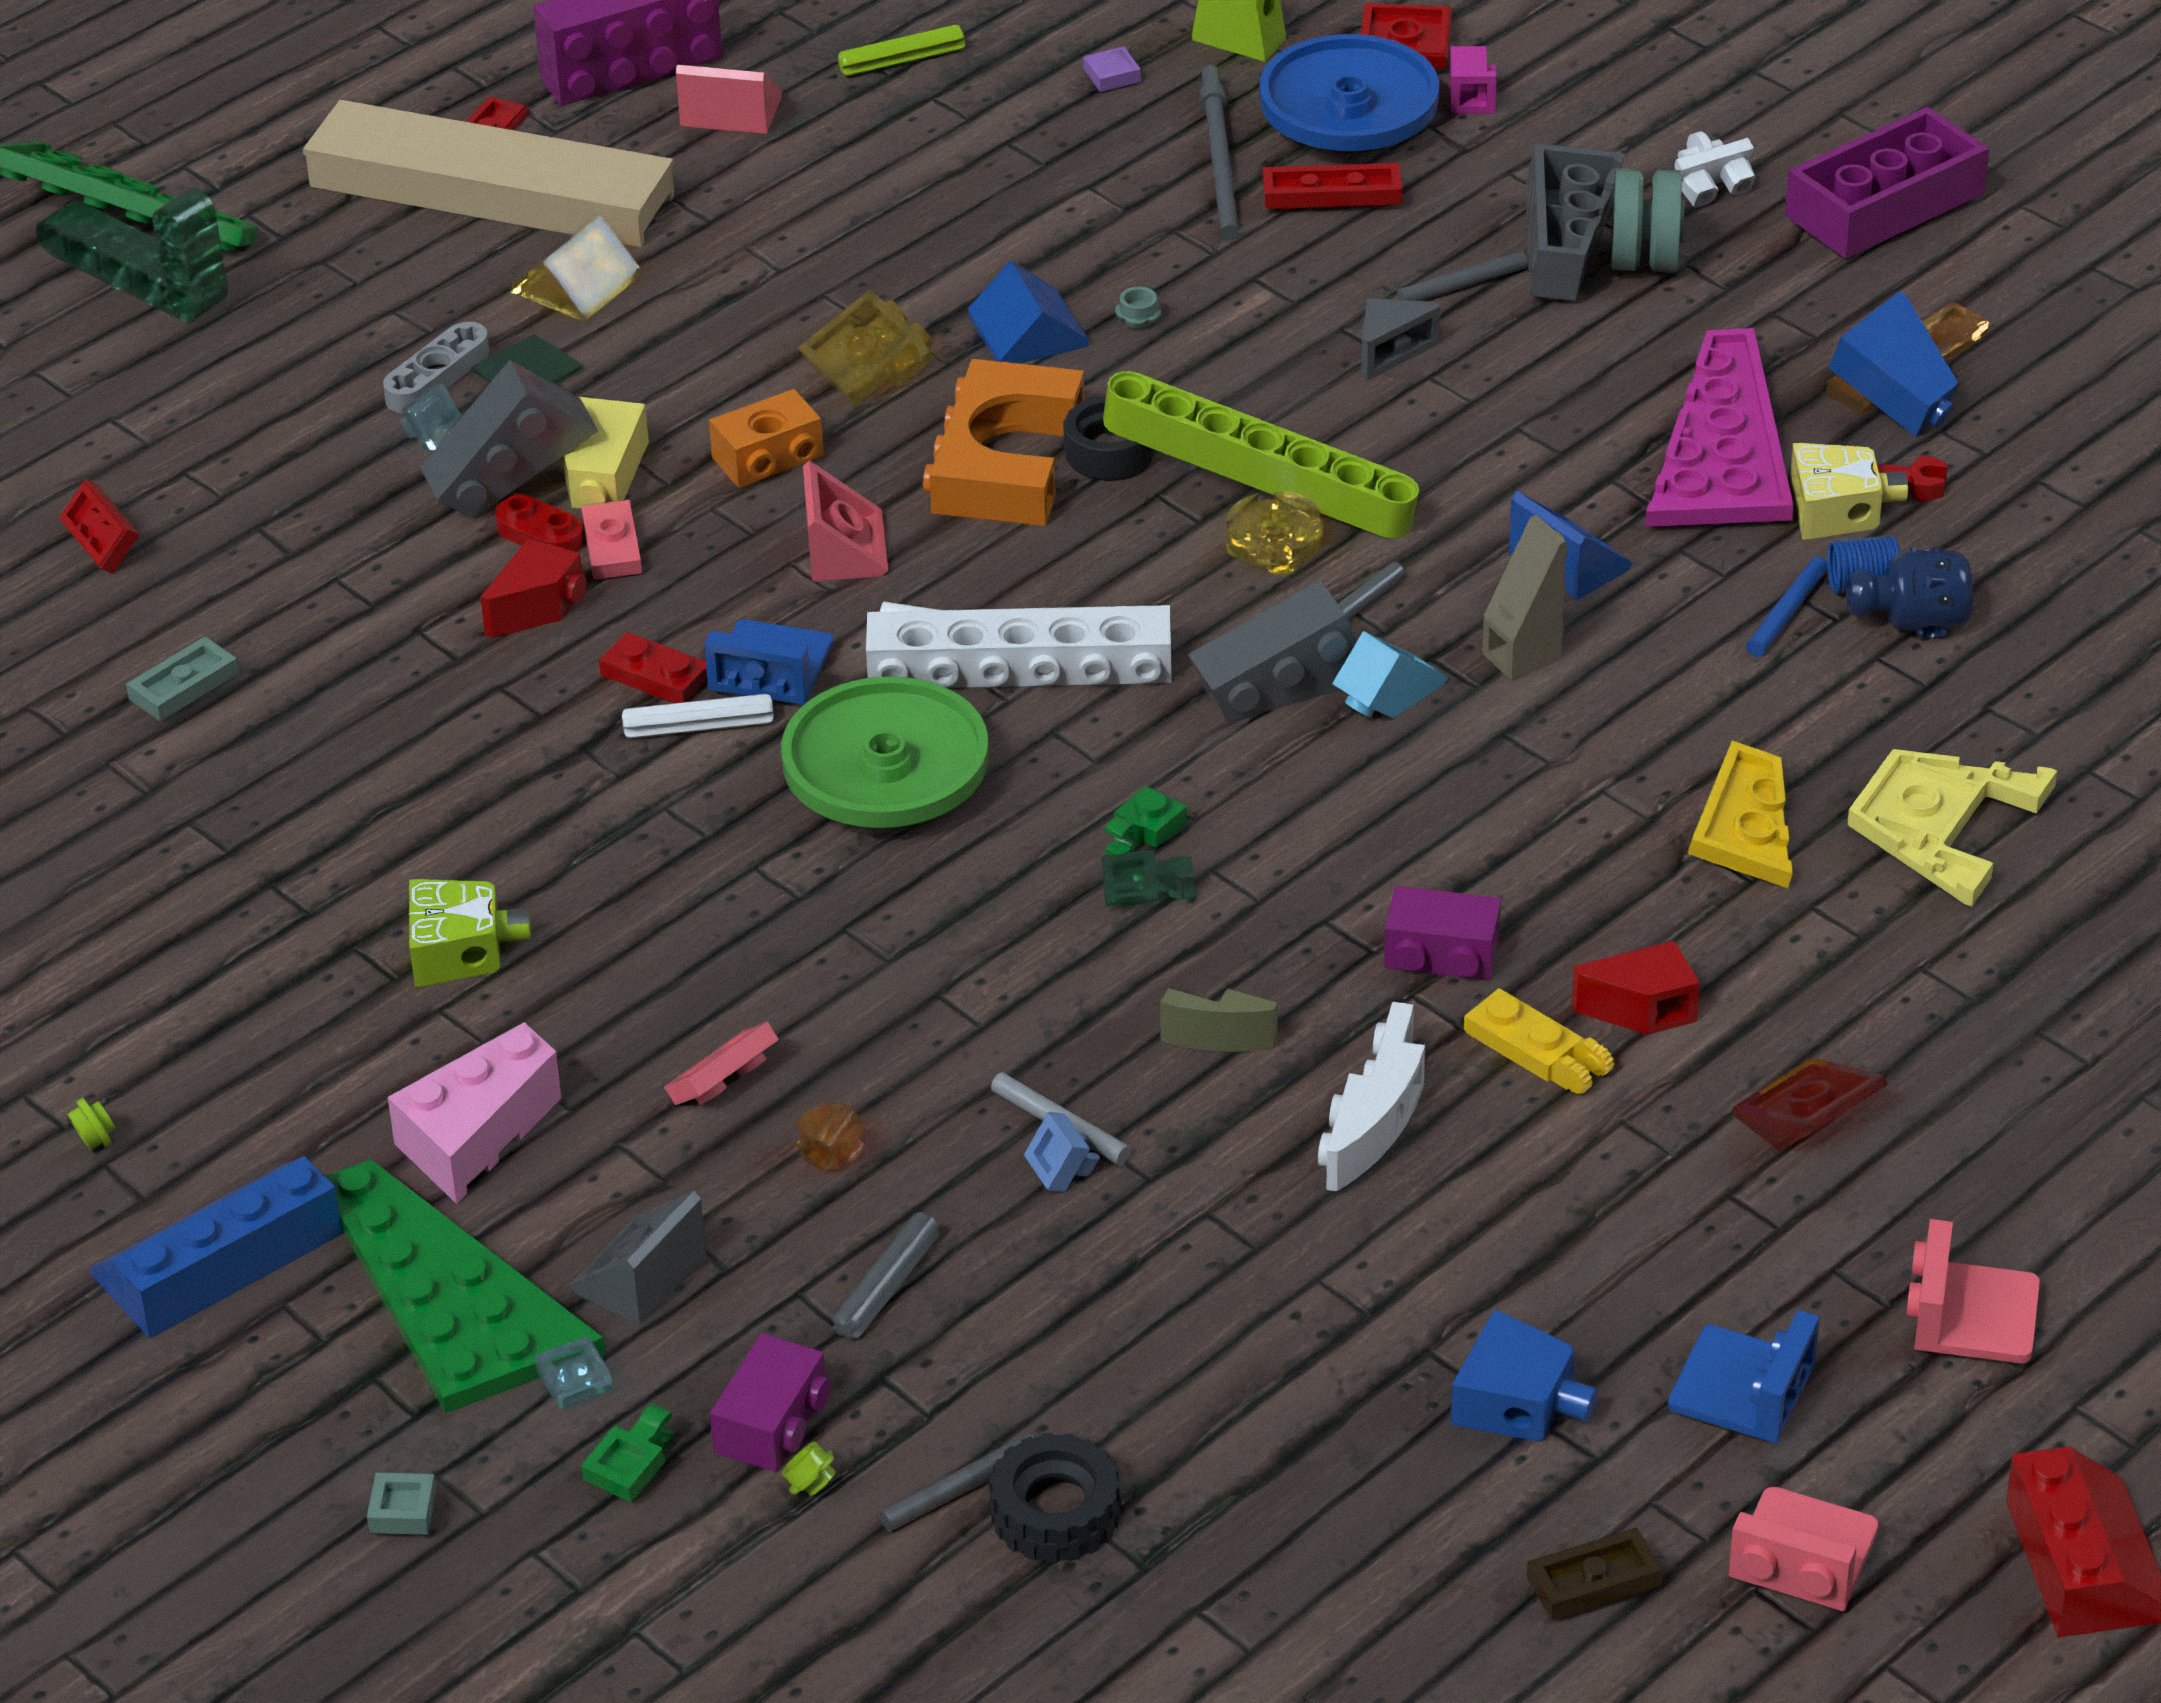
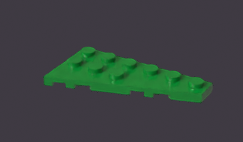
[0,140,258,251]
[325,1159,606,1413]

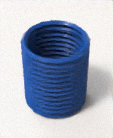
[1827,535,1900,594]

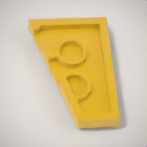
[1688,741,1793,888]

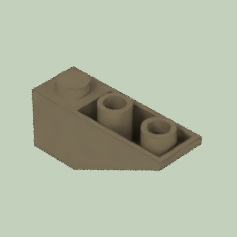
[1482,515,1568,681]

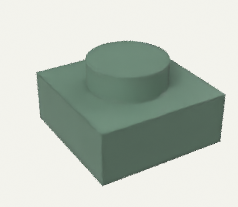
[367,1473,437,1535]

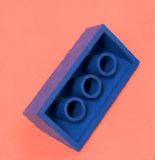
[90,1156,343,1339]

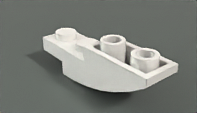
[1318,1002,1425,1191]

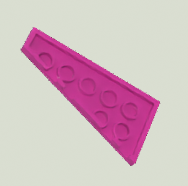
[1645,328,1793,527]

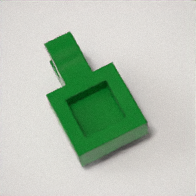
[1105,786,1187,861]
[581,1403,675,1503]

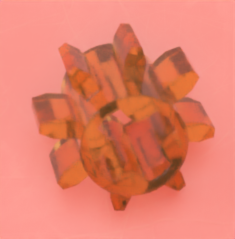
[795,1101,866,1171]

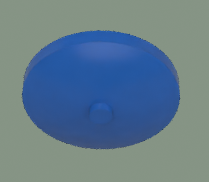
[1259,34,1439,151]

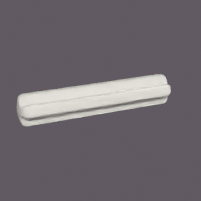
[622,694,774,739]

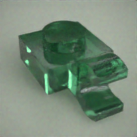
[1101,850,1196,907]

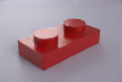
[599,632,708,703]

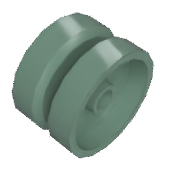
[1611,168,1685,273]

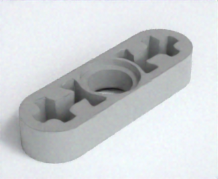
[383,322,490,413]

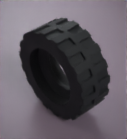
[989,1433,1121,1563]

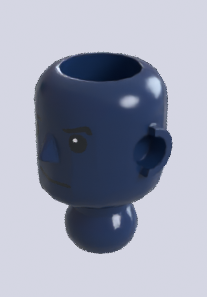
[1846,546,1973,639]

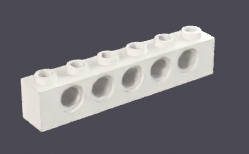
[866,605,1171,688]

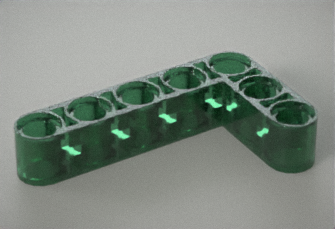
[36,188,228,323]

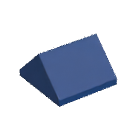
[968,260,1088,364]
[1509,490,1633,600]

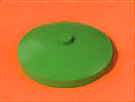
[781,676,989,828]

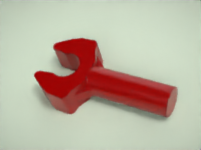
[1876,455,1948,501]

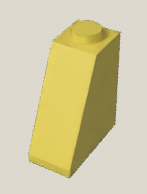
[559,397,649,508]

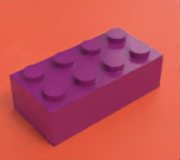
[533,0,723,106]
[1785,106,1989,259]

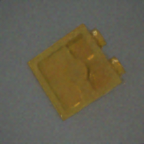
[798,289,934,406]

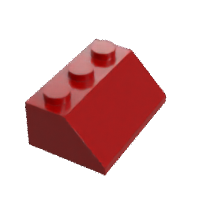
[2006,1446,2161,1638]

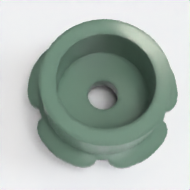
[1115,287,1161,329]

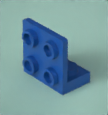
[704,619,834,705]
[1668,1310,1820,1444]

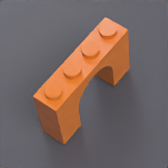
[923,359,1085,526]

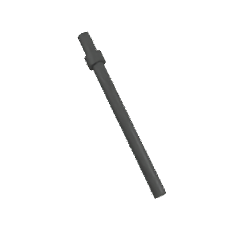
[1199,65,1239,240]

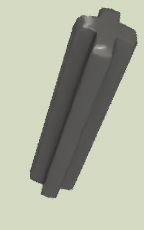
[832,1212,939,1340]

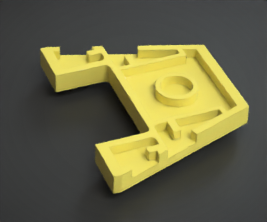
[1848,749,2057,906]

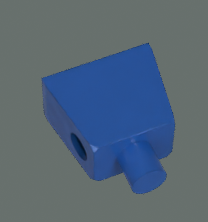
[1451,1310,1599,1441]

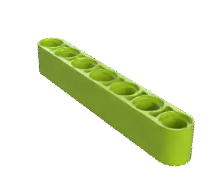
[1103,371,1419,539]

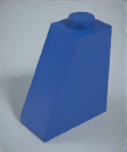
[1828,291,1958,437]

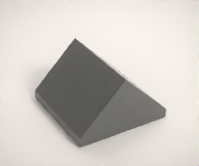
[568,1190,707,1325]

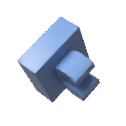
[1024,1112,1100,1192]

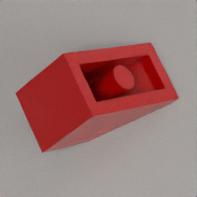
[480,539,587,638]

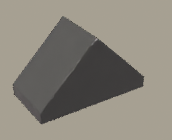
[1361,298,1440,381]

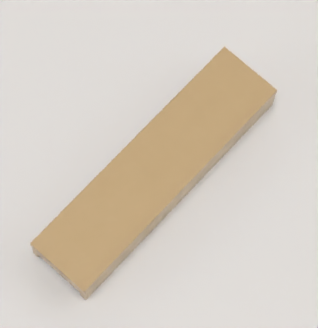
[303,100,674,247]

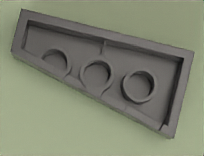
[1525,143,1625,301]

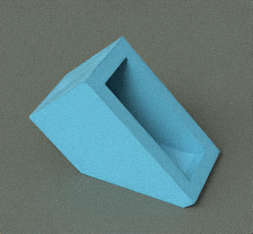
[1332,631,1449,718]

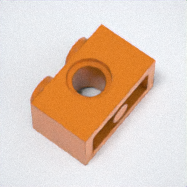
[709,389,824,488]

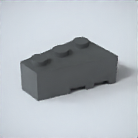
[420,360,599,519]
[1188,580,1357,723]

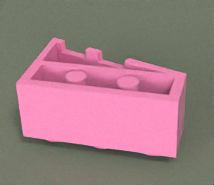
[388,1022,562,1204]

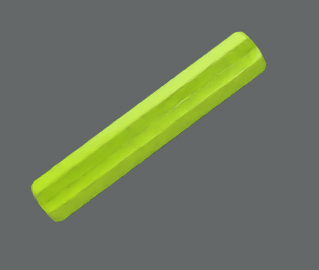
[838,25,965,77]

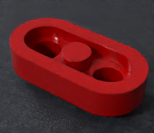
[495,494,584,552]

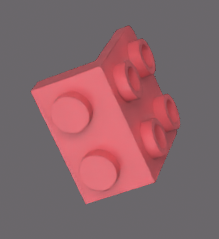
[1906,1219,2040,1363]
[1728,1487,1878,1612]

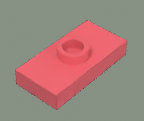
[581,500,642,580]

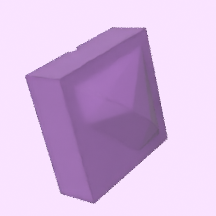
[1083,46,1141,92]

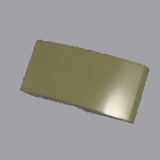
[1160,988,1278,1052]

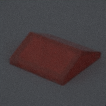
[1732,1058,1888,1150]

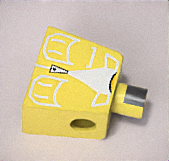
[1790,443,1908,540]

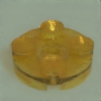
[1226,492,1323,575]

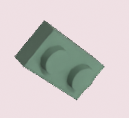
[126,636,239,722]

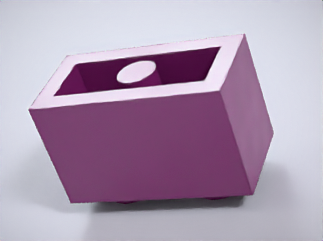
[1384,886,1501,981]
[710,1333,831,1472]

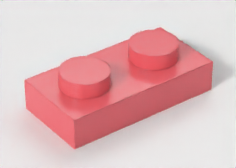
[664,1021,779,1105]

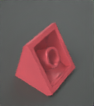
[676,65,782,134]
[803,460,888,582]

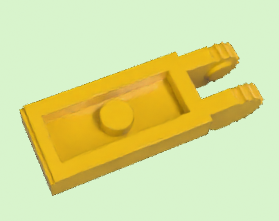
[1464,988,1615,1095]

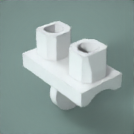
[1674,131,1756,208]

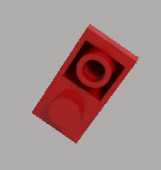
[1572,941,1700,1035]

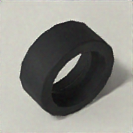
[1063,396,1155,480]

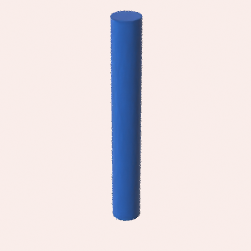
[1746,556,1828,657]

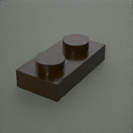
[1526,1527,1663,1620]

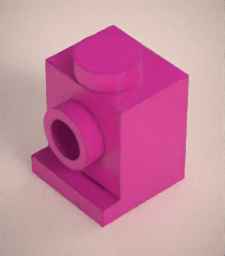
[1450,46,1496,114]

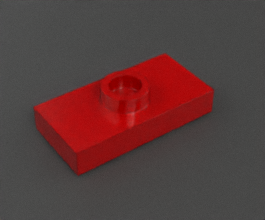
[59,479,140,574]

